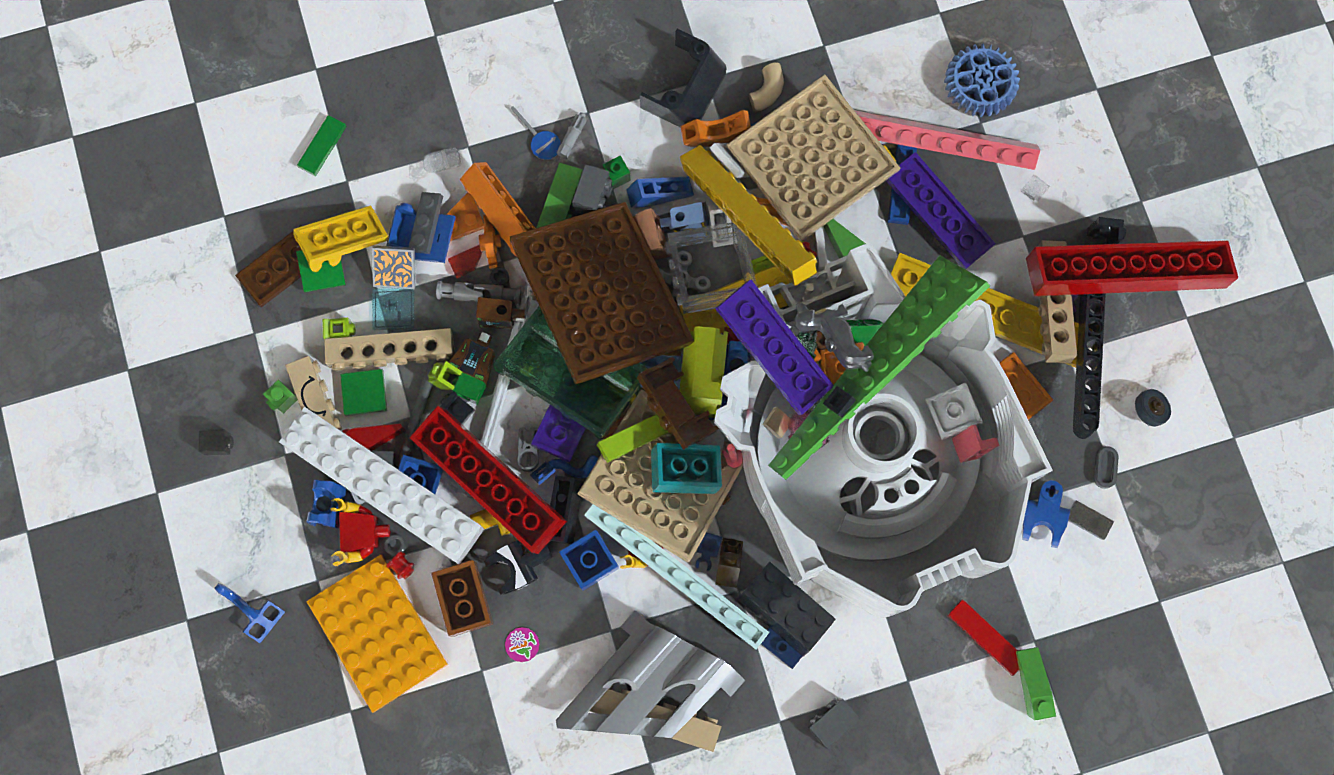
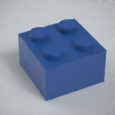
[559,530,619,591]

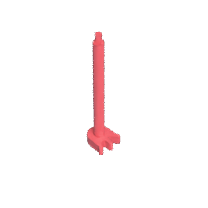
[722,444,743,468]

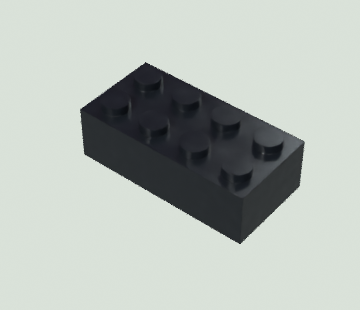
[738,562,836,657]

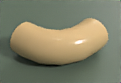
[749,63,784,113]

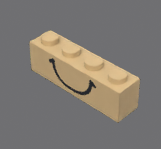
[285,356,342,430]

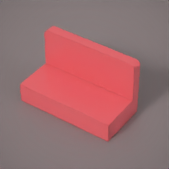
[952,425,1000,463]

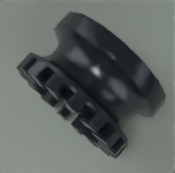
[490,267,510,286]

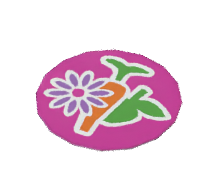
[505,627,539,662]

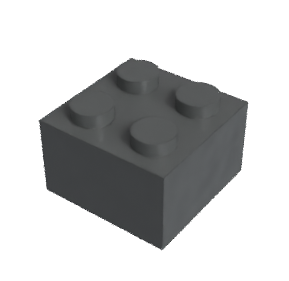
[573,164,613,216]

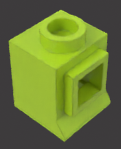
[322,317,356,339]
[427,361,462,390]

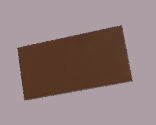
[235,225,302,308]

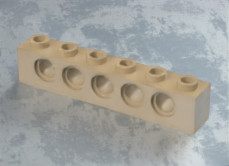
[1037,240,1077,364]
[324,328,454,371]

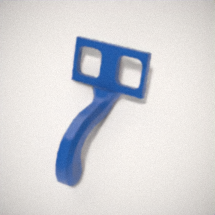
[530,455,598,485]
[215,583,285,643]

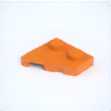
[446,192,484,241]

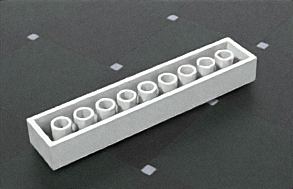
[279,407,484,564]

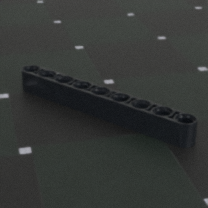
[1073,293,1106,439]

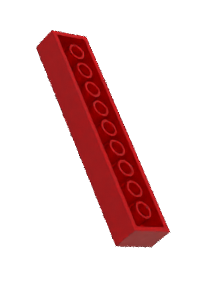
[1026,241,1239,296]

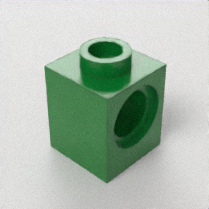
[602,155,631,189]
[452,372,487,405]

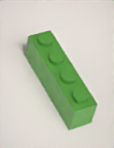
[537,162,583,228]

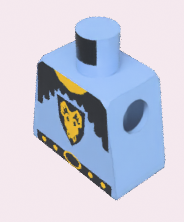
[660,202,709,236]

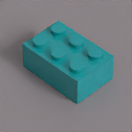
[651,443,722,494]

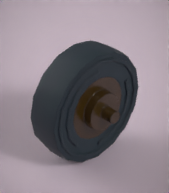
[1135,389,1171,427]

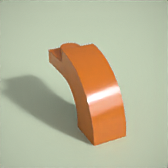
[681,110,751,147]

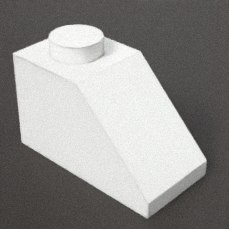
[705,200,733,247]

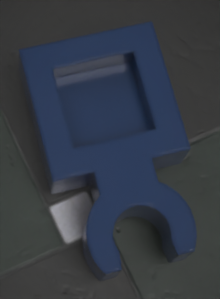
[695,532,722,572]

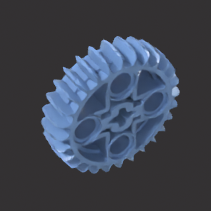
[944,44,1020,117]

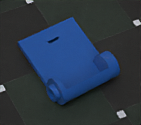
[386,203,456,263]

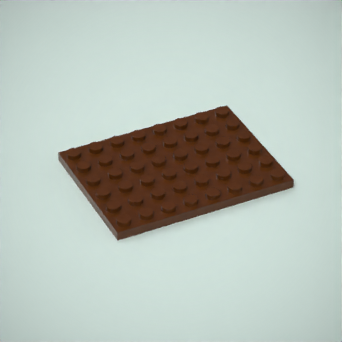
[510,202,694,384]

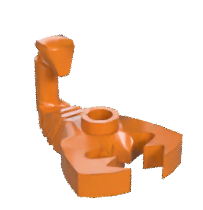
[479,214,501,269]

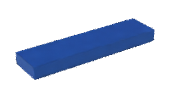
[888,144,917,225]

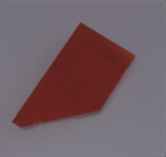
[448,245,483,278]

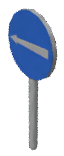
[511,106,561,160]

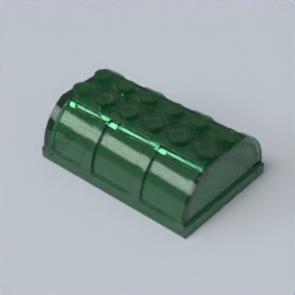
[493,306,648,440]

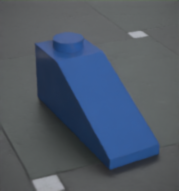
[626,176,694,208]

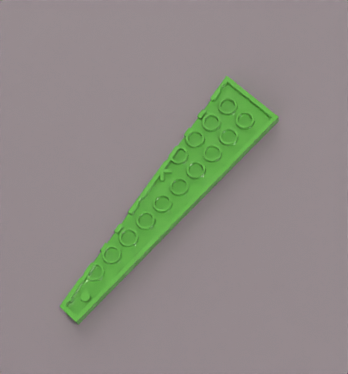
[768,255,990,480]

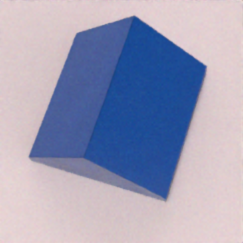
[398,455,443,495]

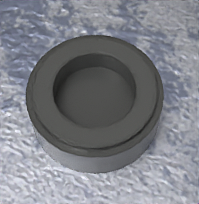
[384,534,407,556]

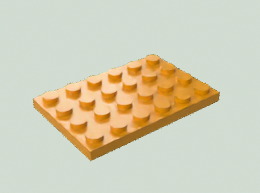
[306,555,449,713]

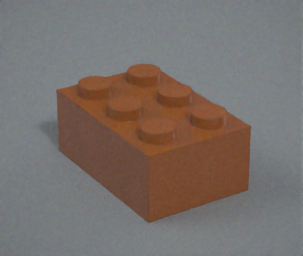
[431,560,493,637]

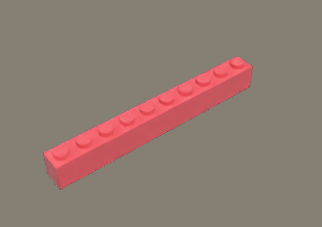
[854,110,1040,170]

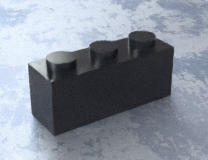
[550,475,584,545]

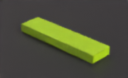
[597,414,668,463]

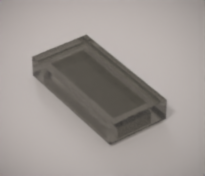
[1068,500,1114,540]

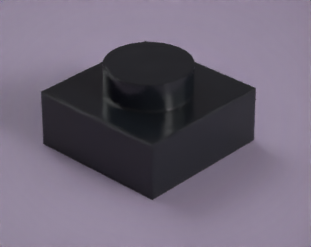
[823,386,856,418]

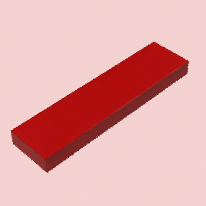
[947,599,1019,676]

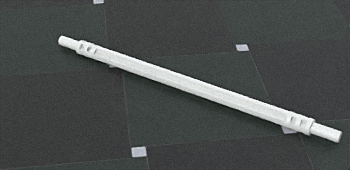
[464,280,535,498]

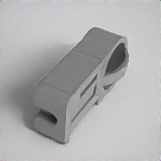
[517,427,539,472]

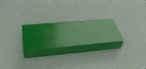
[297,115,347,177]

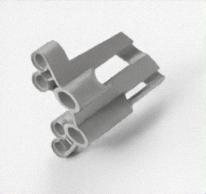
[556,611,745,738]

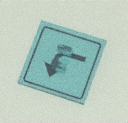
[372,288,414,330]

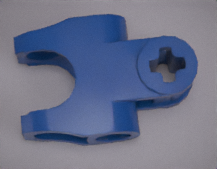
[1022,480,1070,548]

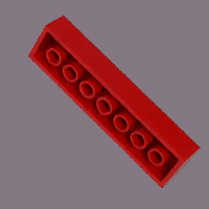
[410,406,567,554]

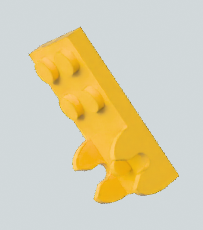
[293,206,388,272]

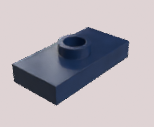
[761,627,803,669]

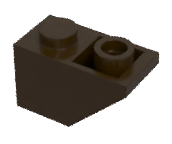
[715,538,743,588]

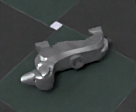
[795,302,874,372]

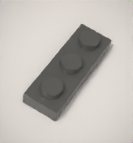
[408,192,444,254]

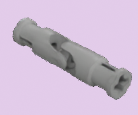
[436,281,521,305]

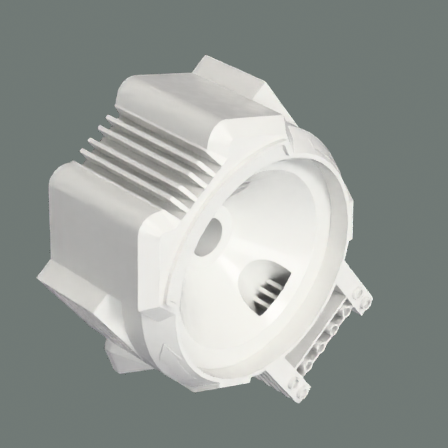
[714,243,1053,618]

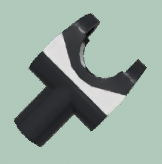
[484,540,553,595]

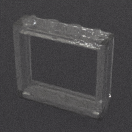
[665,222,758,314]

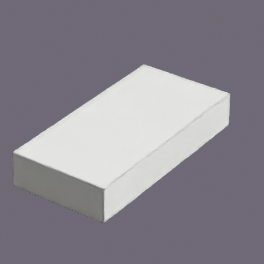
[813,227,827,272]

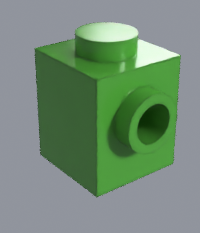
[263,379,298,414]

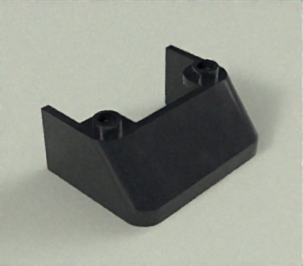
[640,28,727,128]

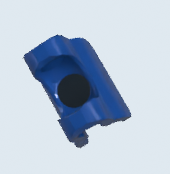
[724,341,751,376]
[306,479,346,529]

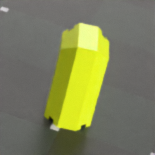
[680,326,728,418]

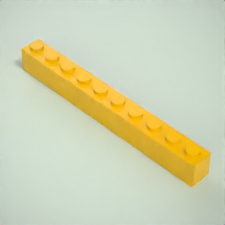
[680,145,817,286]

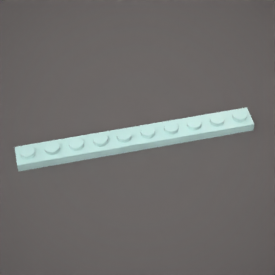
[584,504,769,649]

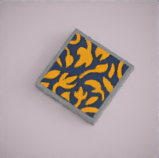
[372,245,416,289]

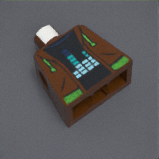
[476,297,525,328]
[449,332,495,385]

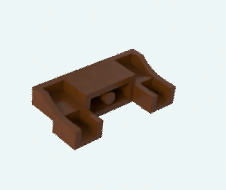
[637,356,719,450]

